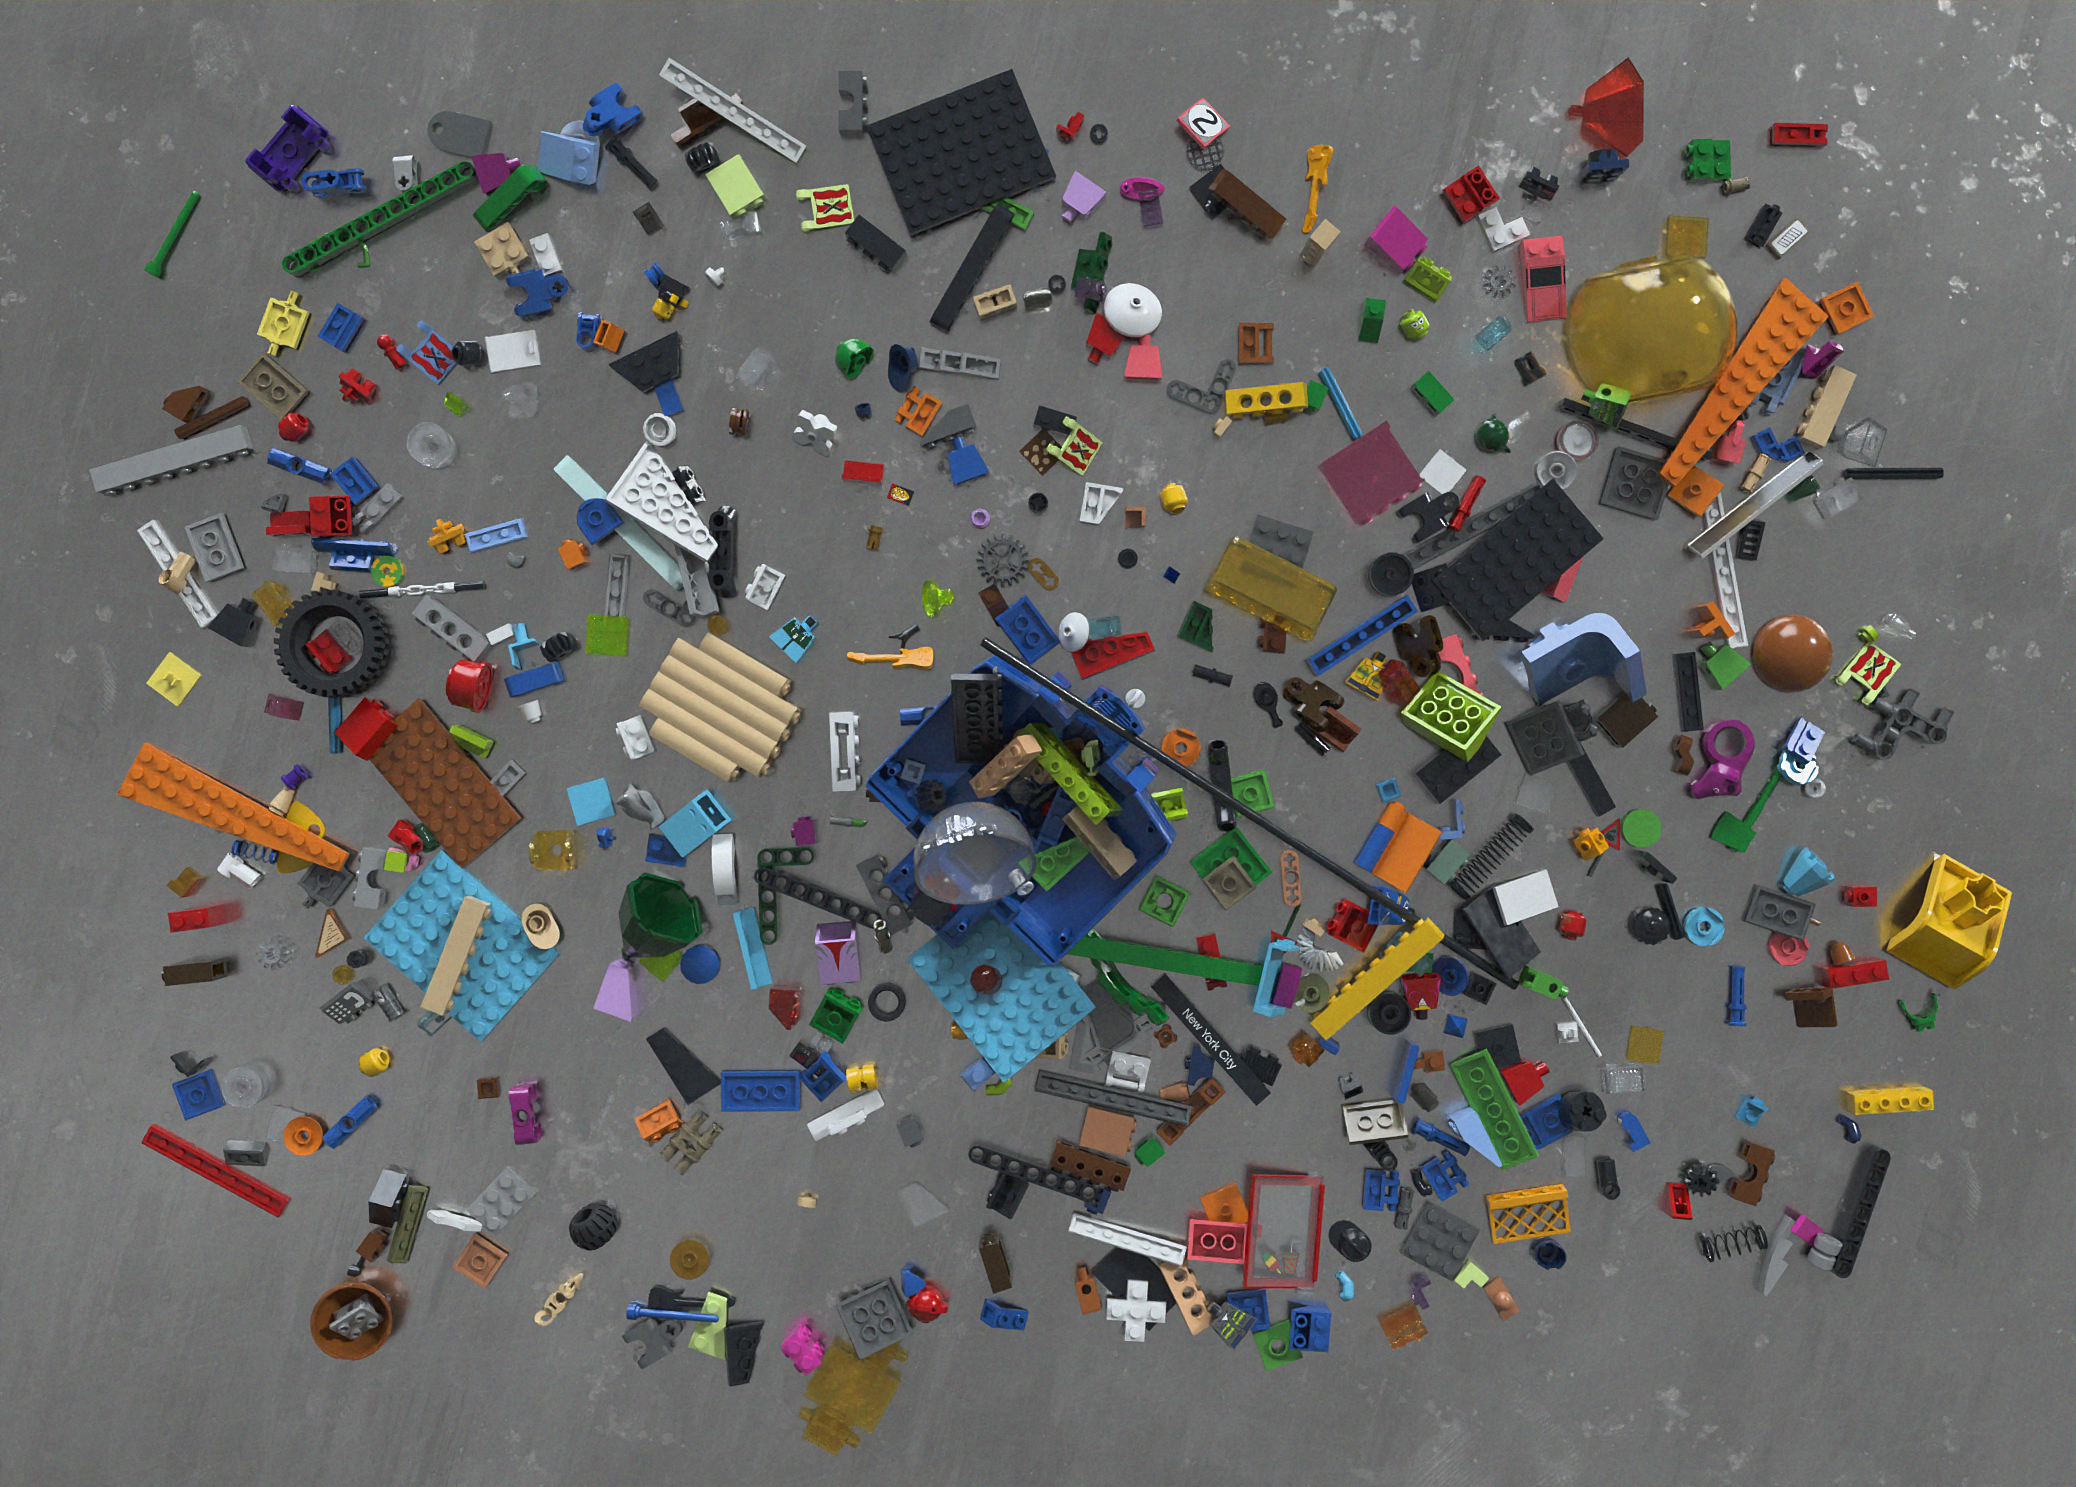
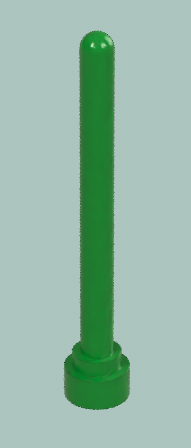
[143,191,199,278]

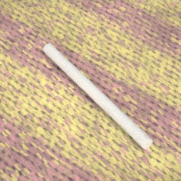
[1562,997,1602,1058]

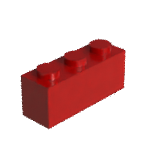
[1820,958,1889,989]

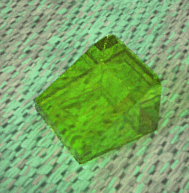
[444,391,468,417]

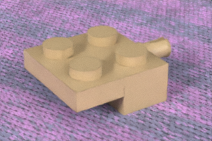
[474,222,531,279]

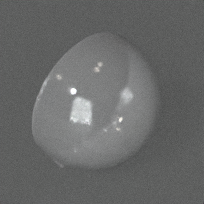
[913,801,1036,905]

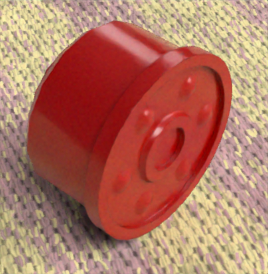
[446,659,493,713]

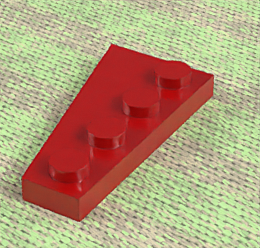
[1071,632,1155,680]

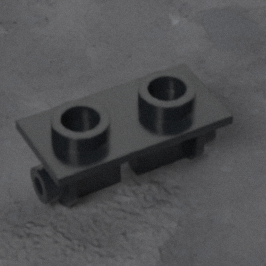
[1746,203,1782,247]
[672,465,705,506]

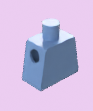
[959,1055,996,1091]

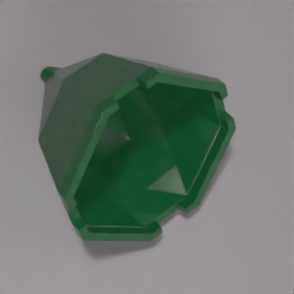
[619,872,703,960]

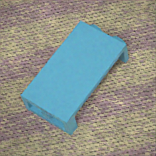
[1253,939,1301,1017]

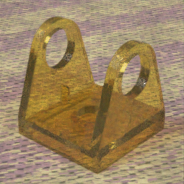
[529,830,577,871]

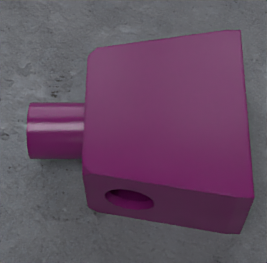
[471,153,521,193]

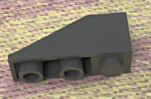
[920,404,976,449]

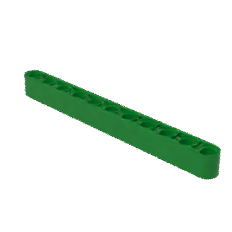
[282,161,477,276]
[1067,935,1264,986]

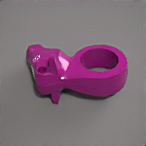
[1691,719,1756,800]

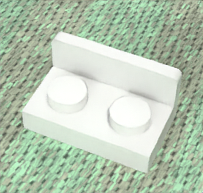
[616,715,656,760]

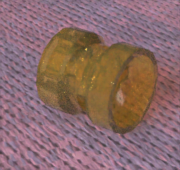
[707,615,729,636]

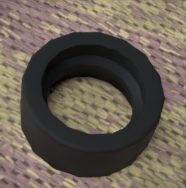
[868,983,906,1022]

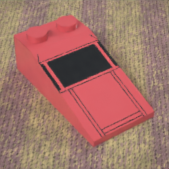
[1519,235,1567,323]

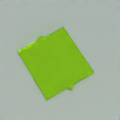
[638,950,683,982]

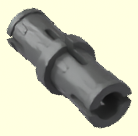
[1395,1188,1415,1230]

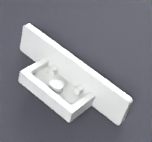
[807,1090,885,1141]

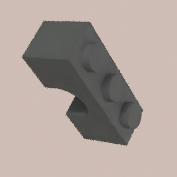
[838,71,867,135]

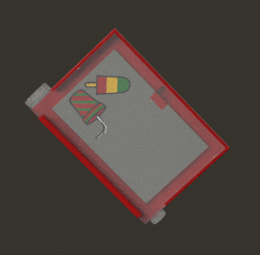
[1242,1171,1325,1296]

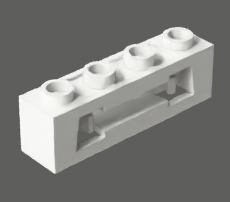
[829,712,861,792]

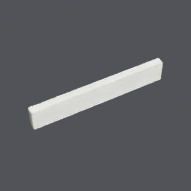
[137,520,217,629]
[1068,1213,1187,1267]

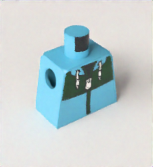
[769,615,818,663]

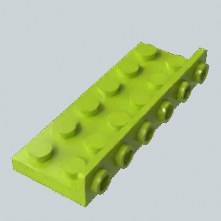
[1017,723,1124,825]

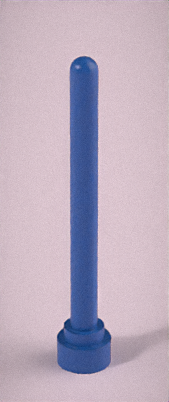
[626,1304,719,1323]

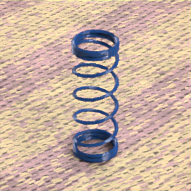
[231,840,279,865]

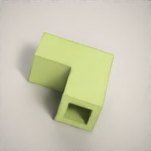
[1454,1260,1489,1288]

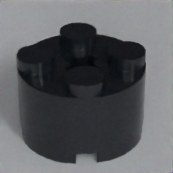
[907,888,953,931]
[1558,1092,1607,1132]

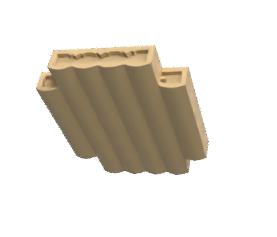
[639,633,801,783]

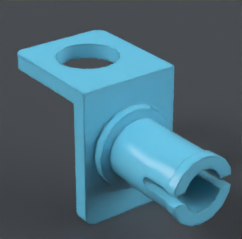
[508,623,539,670]

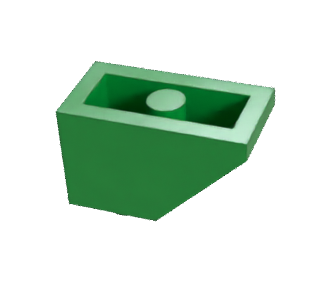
[1358,298,1386,343]

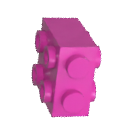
[781,1323,825,1376]

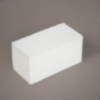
[486,624,515,646]

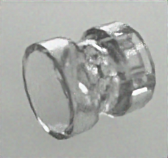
[807,1031,834,1055]

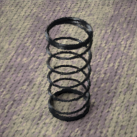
[1702,1225,1768,1263]

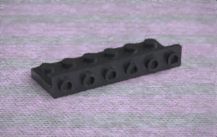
[951,666,1004,764]

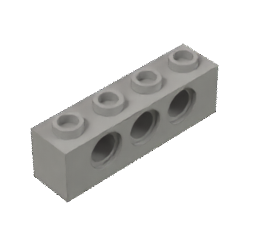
[412,595,492,662]

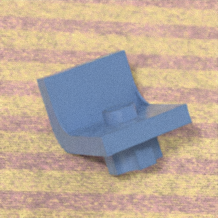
[1522,613,1647,706]

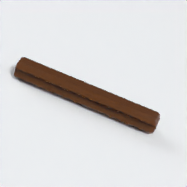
[174,396,248,439]

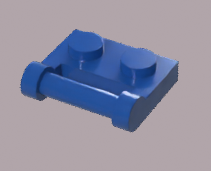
[800,1052,847,1102]

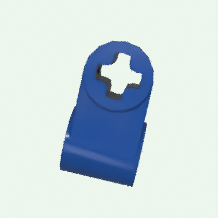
[576,312,601,352]

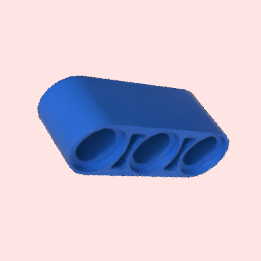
[504,662,564,698]

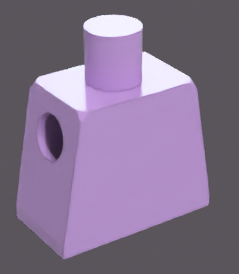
[1062,171,1106,223]

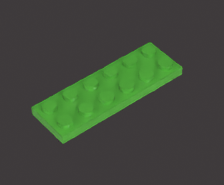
[1450,1049,1539,1170]

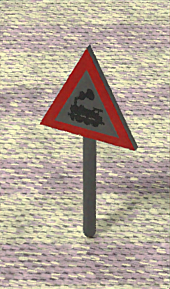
[1588,818,1620,877]

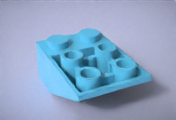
[658,789,731,858]

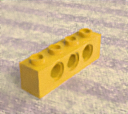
[1225,382,1308,419]
[1846,1087,1934,1115]

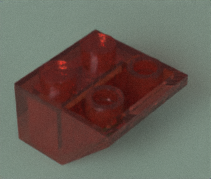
[768,984,801,1030]

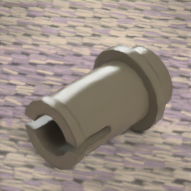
[1723,176,1750,195]

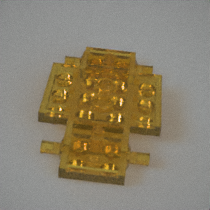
[798,1331,908,1456]

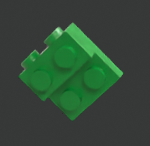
[1686,138,1731,182]
[809,988,863,1044]

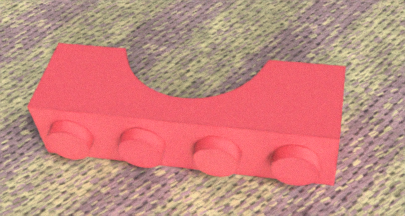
[1437,634,1484,697]

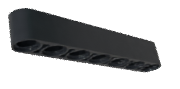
[929,203,1015,332]
[753,866,882,929]
[968,1142,1098,1202]
[1830,1146,1891,1278]

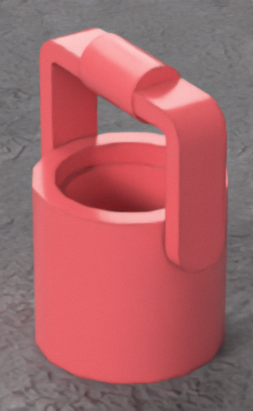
[1715,420,1747,464]

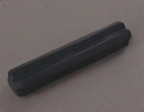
[1657,883,1684,940]

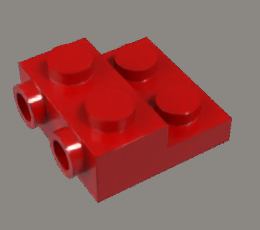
[1327,899,1378,953]

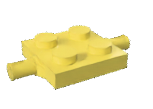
[257,290,310,356]

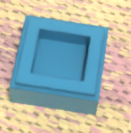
[1376,778,1401,803]

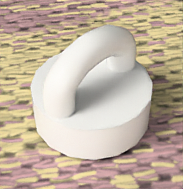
[704,267,724,287]
[1125,689,1145,708]

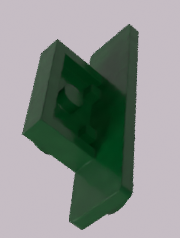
[1071,232,1112,313]

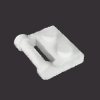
[1104,1051,1151,1094]

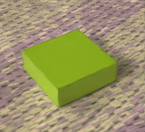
[384,850,408,873]

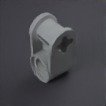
[392,155,418,193]

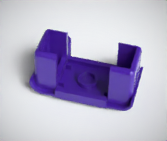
[245,105,330,192]

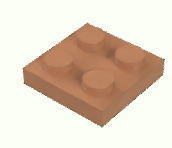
[452,1233,508,1289]

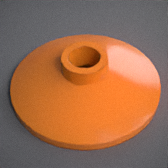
[283,1116,323,1156]

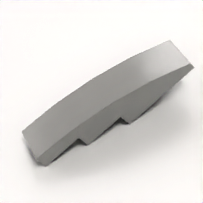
[917,347,1001,379]
[1757,1215,1796,1297]

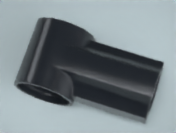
[1596,1159,1620,1200]

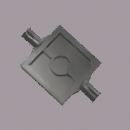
[297,863,354,909]

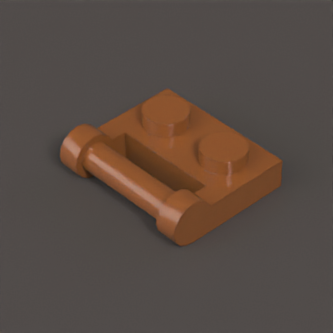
[1239,323,1274,364]

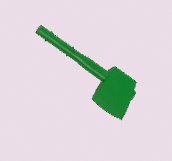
[1711,770,1783,853]

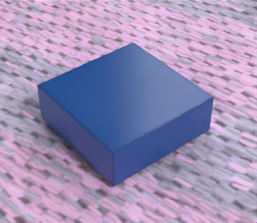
[1319,1036,1339,1055]

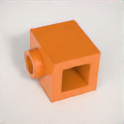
[557,539,588,571]

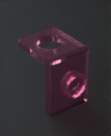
[264,694,302,721]

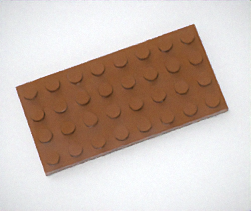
[369,698,522,869]

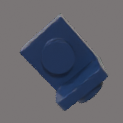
[1084,1186,1111,1215]

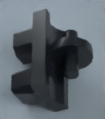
[1519,167,1559,202]

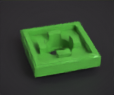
[1138,875,1191,927]
[1252,1319,1303,1371]

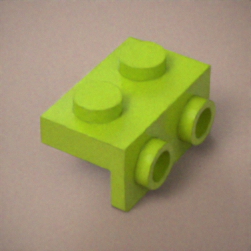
[1151,788,1188,821]

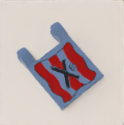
[396,320,457,385]

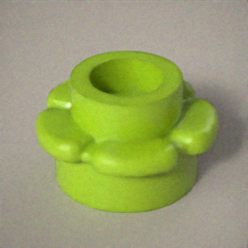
[1861,625,1880,643]

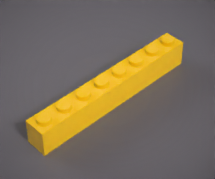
[1310,918,1444,1040]

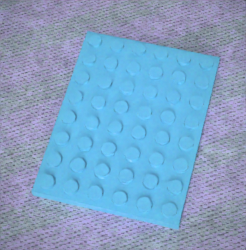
[364,850,560,1042]
[907,912,1097,1083]

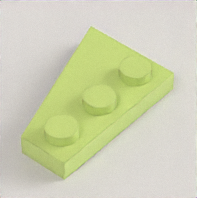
[688,1292,727,1360]

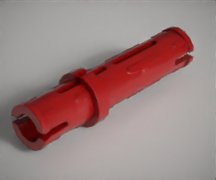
[1448,475,1486,532]

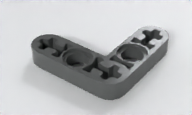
[1167,359,1236,414]
[643,589,698,627]

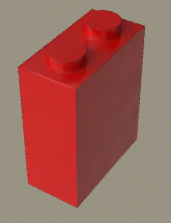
[334,697,398,761]
[168,904,227,933]

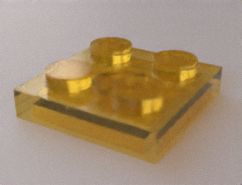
[1665,215,1709,259]

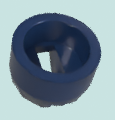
[855,403,871,419]

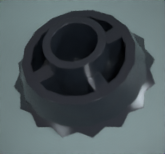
[1633,907,1671,946]

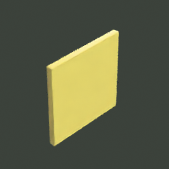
[146,652,202,707]

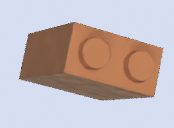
[1079,1104,1137,1157]

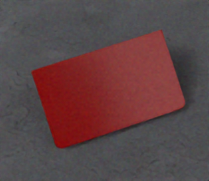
[842,460,884,485]
[266,510,311,537]

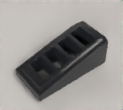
[1736,519,1766,561]

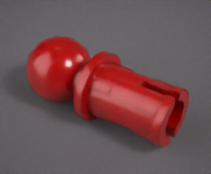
[377,334,407,370]

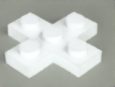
[1106,1280,1166,1342]

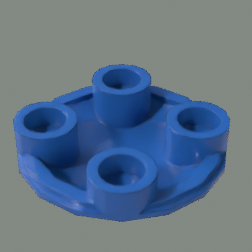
[680,945,720,984]

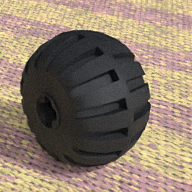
[569,1202,618,1251]

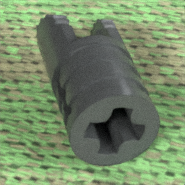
[372,984,405,1022]

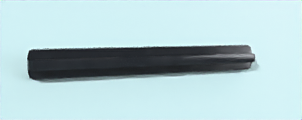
[1844,468,1944,479]

